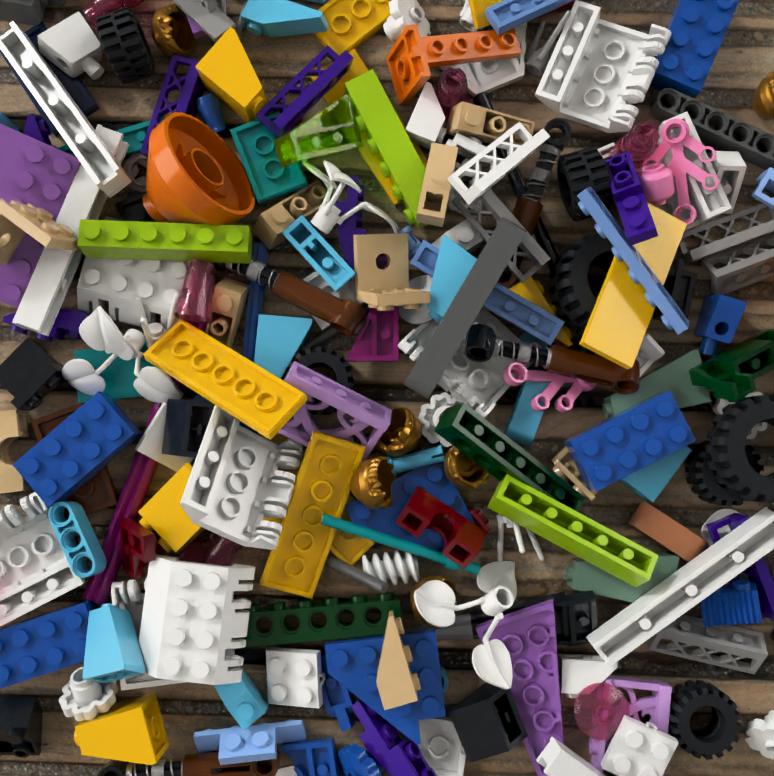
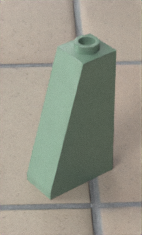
[602,349,711,419]
[564,552,680,603]

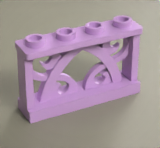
[278,361,392,467]
[589,675,672,776]

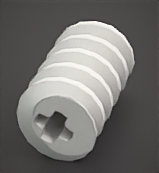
[362,550,420,589]

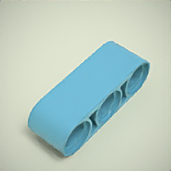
[504,365,550,447]
[48,501,107,578]

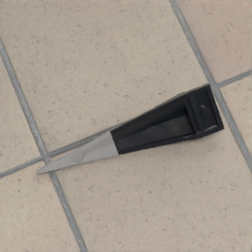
[377,590,598,646]

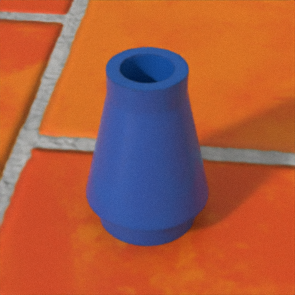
[195,93,227,135]

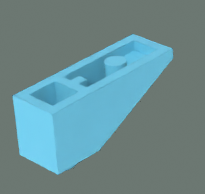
[240,0,329,38]
[282,215,356,292]
[214,665,269,730]

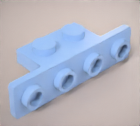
[193,719,306,765]

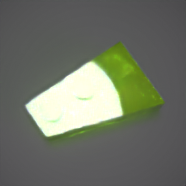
[274,93,363,168]

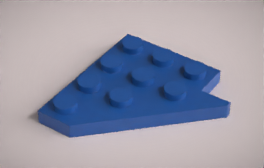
[345,462,475,552]
[325,629,446,745]

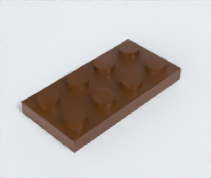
[31,402,119,520]

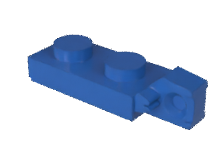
[320,654,355,732]

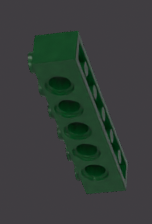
[434,402,585,512]
[240,592,402,647]

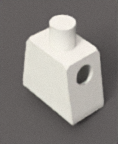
[37,11,104,80]

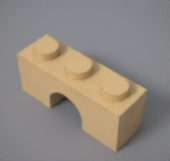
[0,409,33,494]

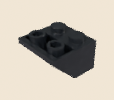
[162,399,215,458]
[448,682,528,762]
[0,696,43,758]

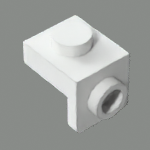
[445,132,486,162]
[636,334,665,376]

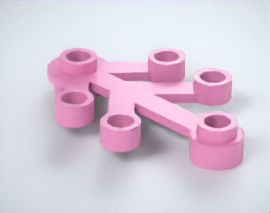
[642,118,719,225]
[503,342,597,413]

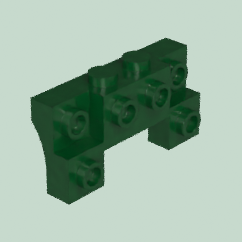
[689,329,774,402]

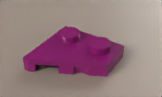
[347,307,399,362]

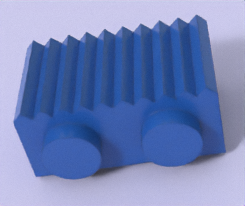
[700,579,762,627]

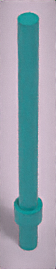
[321,514,481,575]

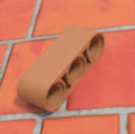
[628,501,709,563]

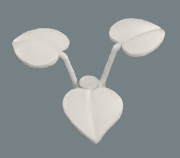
[301,160,400,235]
[62,306,184,403]
[414,561,517,689]

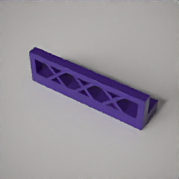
[256,45,353,140]
[140,54,205,157]
[706,513,774,626]

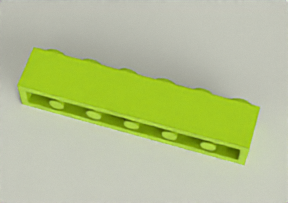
[343,69,447,230]
[77,219,253,264]
[487,474,659,588]

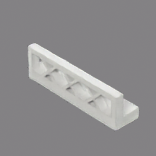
[447,121,550,205]

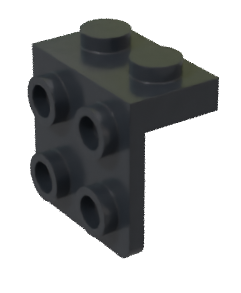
[653,258,697,321]
[0,338,63,411]

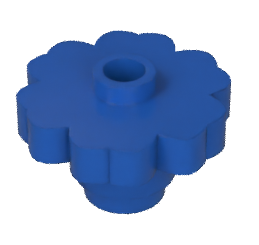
[337,743,384,776]

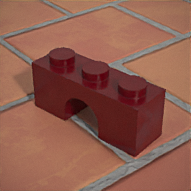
[395,486,487,569]

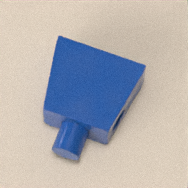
[694,294,747,357]

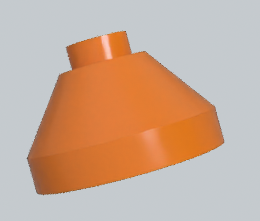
[142,112,255,226]

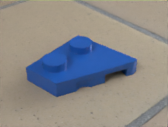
[281,737,340,776]

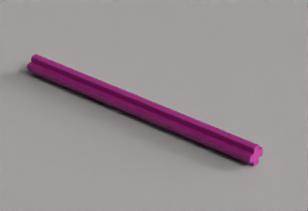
[82,292,213,604]

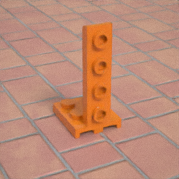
[386,24,522,106]

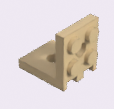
[0,198,79,265]
[353,233,430,311]

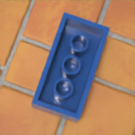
[650,0,739,98]
[564,390,696,492]
[13,391,143,507]
[0,600,98,689]

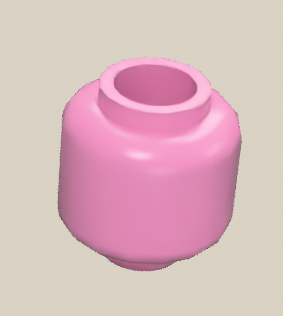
[638,163,675,206]

